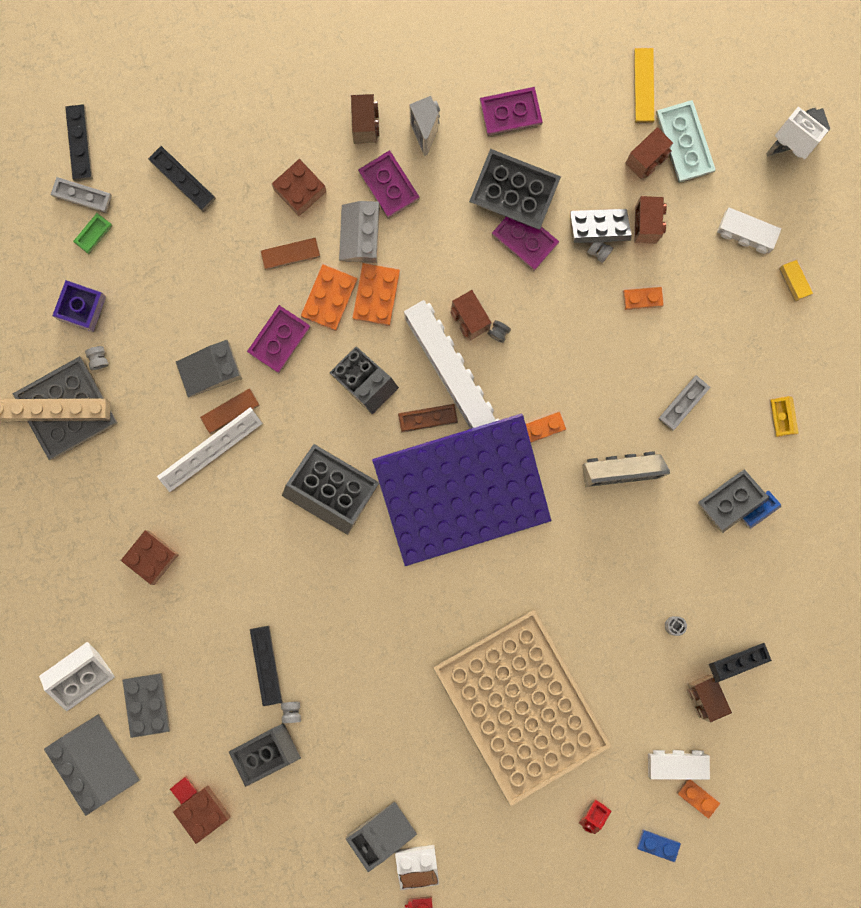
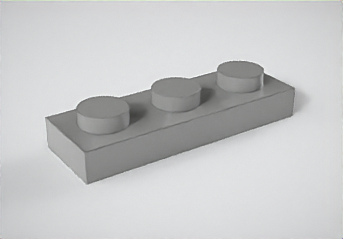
[50,177,112,213]
[658,375,711,431]

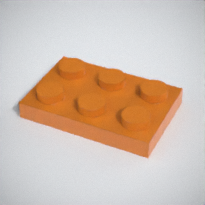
[353,263,400,326]
[301,264,358,331]

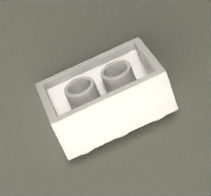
[39,642,115,711]

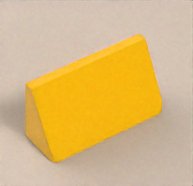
[780,260,813,301]
[771,396,799,437]

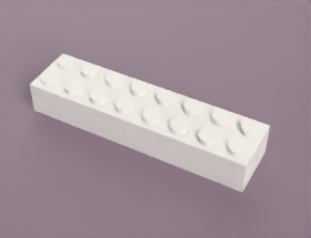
[404,300,500,429]

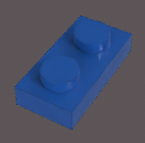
[742,491,781,529]
[637,830,681,862]

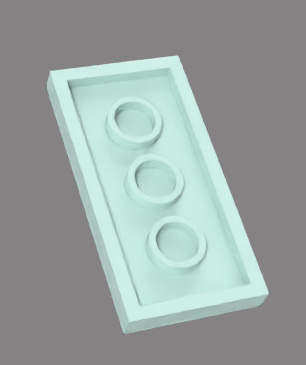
[656,100,716,183]

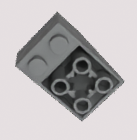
[329,346,399,414]
[346,802,417,872]

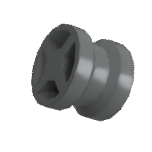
[487,320,511,343]

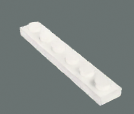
[157,407,263,492]

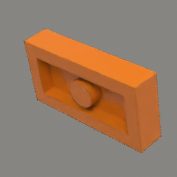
[623,287,664,310]
[526,412,566,443]
[677,780,720,819]

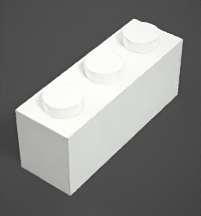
[717,207,781,254]
[648,750,710,780]

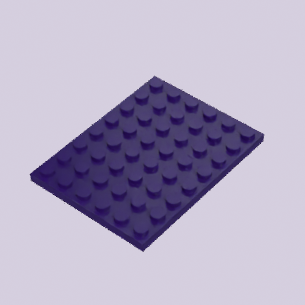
[372,413,552,566]

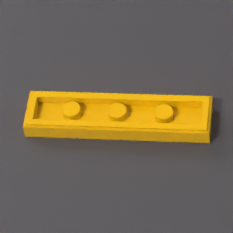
[634,48,654,123]

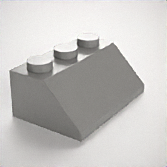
[409,96,440,156]
[339,201,379,263]

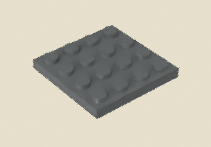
[12,356,118,461]

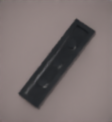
[65,104,93,181]
[148,146,216,212]
[250,626,283,706]
[708,643,772,683]

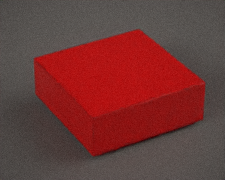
[170,777,198,805]

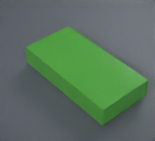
[73,213,113,254]

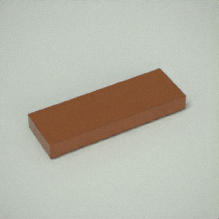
[261,237,320,270]
[200,388,260,434]
[398,404,458,433]

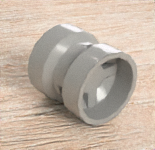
[587,242,614,263]
[85,346,109,370]
[665,616,687,636]
[281,702,301,723]

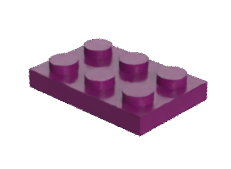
[480,86,543,136]
[358,150,420,218]
[492,217,559,271]
[247,305,311,374]

